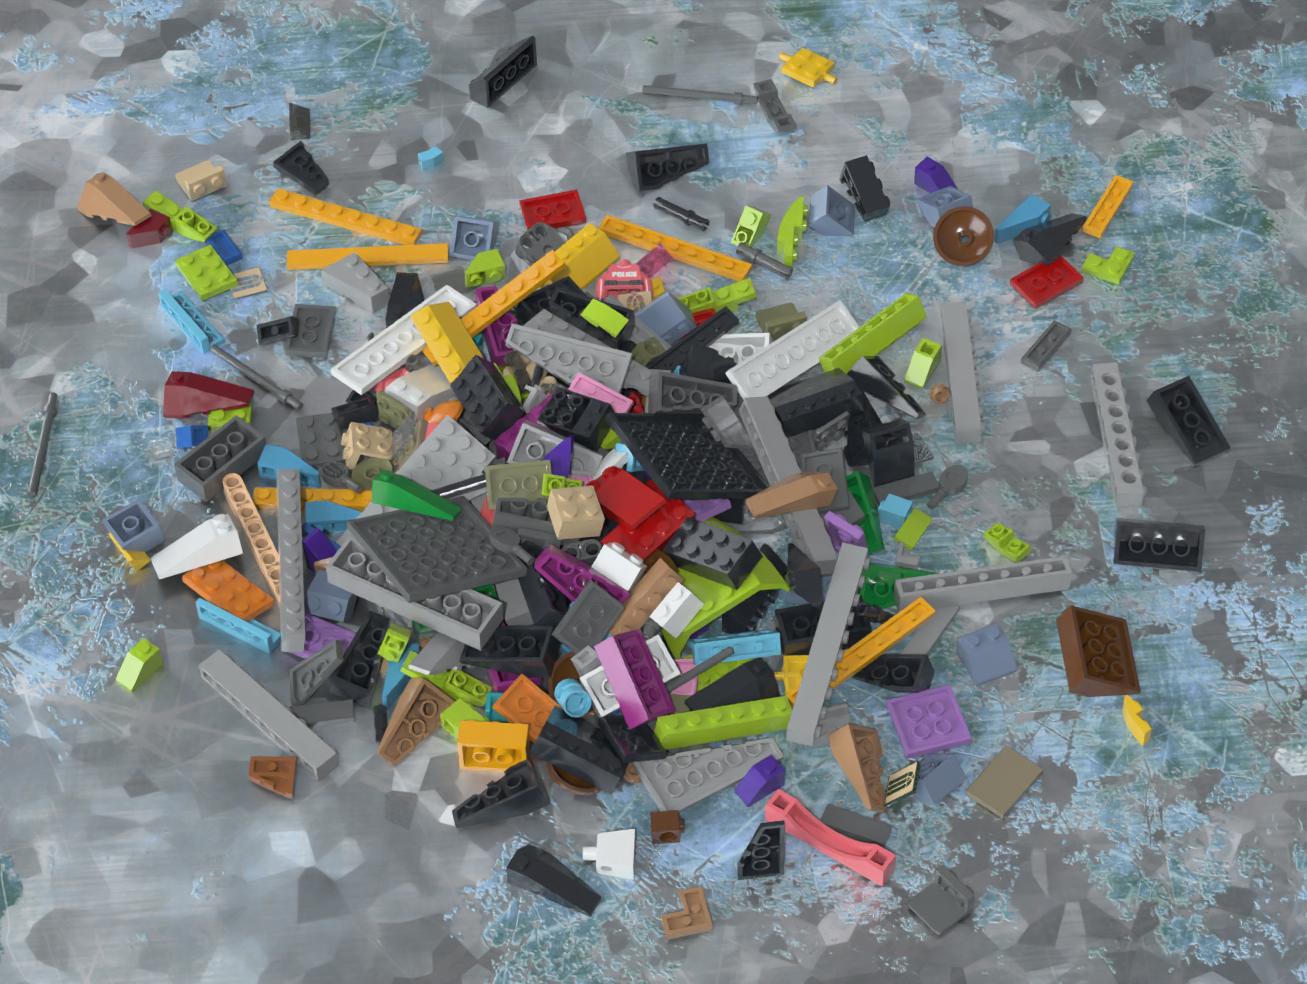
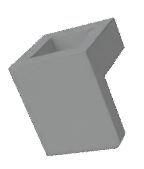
[895,542,921,569]
[571,645,602,677]

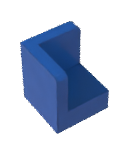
[176,425,208,449]

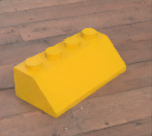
[540,223,620,290]
[410,302,483,384]

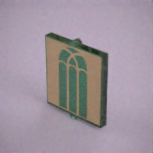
[884,761,921,807]

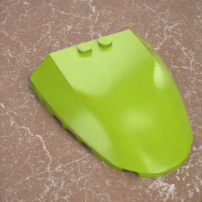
[659,517,790,659]

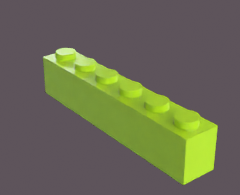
[819,293,927,374]
[654,696,792,750]

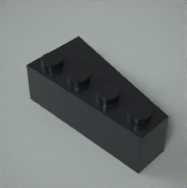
[516,540,567,629]
[330,610,390,709]

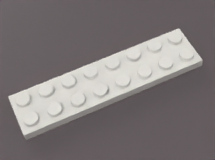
[331,285,477,395]
[725,300,859,400]

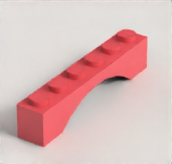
[765,789,896,887]

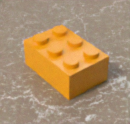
[457,720,531,771]

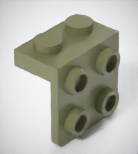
[755,302,807,342]
[376,390,415,435]

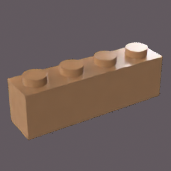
[608,558,684,636]

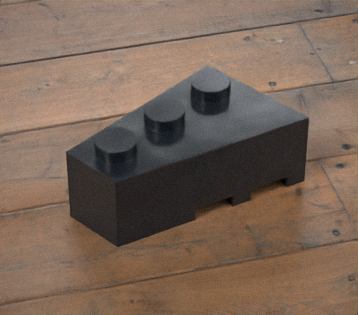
[839,155,890,222]

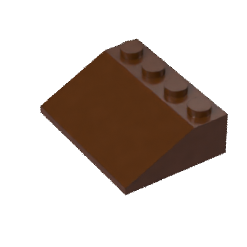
[1056,605,1141,697]

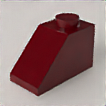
[126,208,172,249]

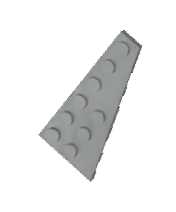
[506,324,633,394]
[631,738,784,814]

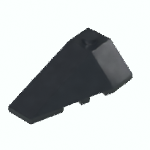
[626,143,709,191]
[679,344,737,384]
[785,543,823,610]
[684,657,780,711]
[452,758,549,828]
[506,844,601,917]

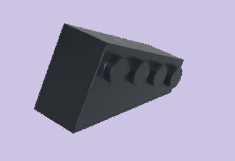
[549,287,635,351]

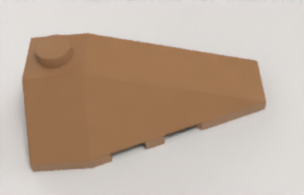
[77,172,151,226]
[746,471,838,518]
[376,678,455,766]
[828,724,886,812]

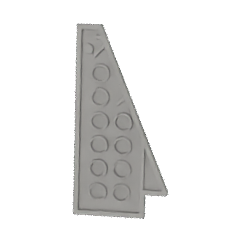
[335,414,496,546]

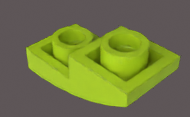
[581,299,628,338]
[542,474,582,498]
[893,507,933,551]
[983,522,1032,563]

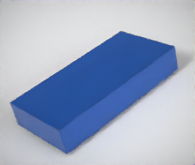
[206,229,242,266]

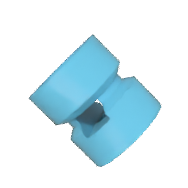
[554,678,592,717]

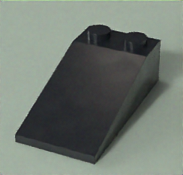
[1146,376,1231,465]
[459,625,561,678]

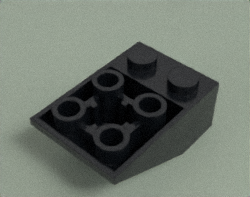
[536,387,615,452]
[862,419,915,487]

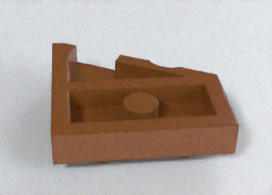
[248,756,297,799]

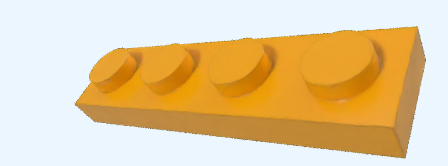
[1082,175,1134,239]

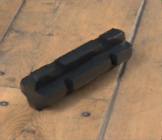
[373,704,388,745]

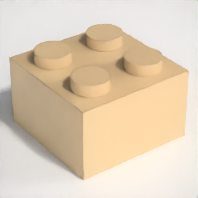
[547,486,605,540]

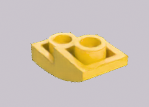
[1122,695,1152,746]

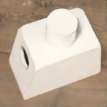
[583,829,636,879]

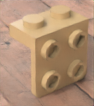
[175,160,227,201]
[341,422,394,470]

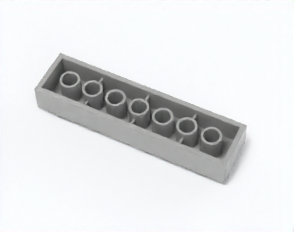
[326,535,503,651]

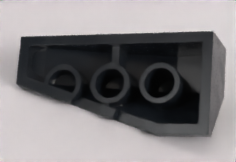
[1013,213,1087,265]
[385,272,425,328]
[847,356,926,418]
[844,387,883,467]
[850,654,935,693]
[737,820,785,880]

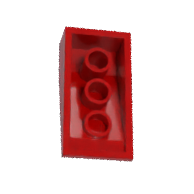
[586,466,666,529]

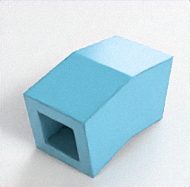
[418,146,444,170]

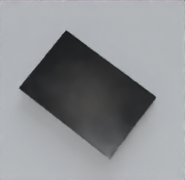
[598,715,667,763]

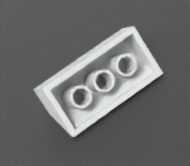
[580,634,681,718]

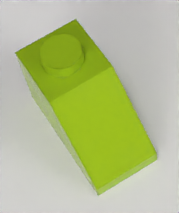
[116,638,163,692]

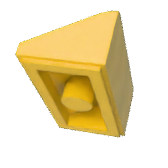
[109,533,150,570]

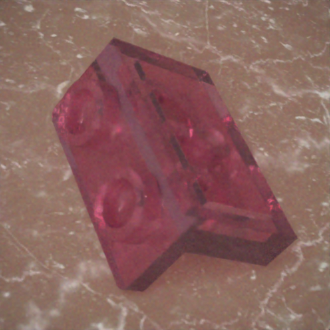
[636,244,673,278]

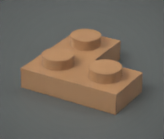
[661,886,713,940]

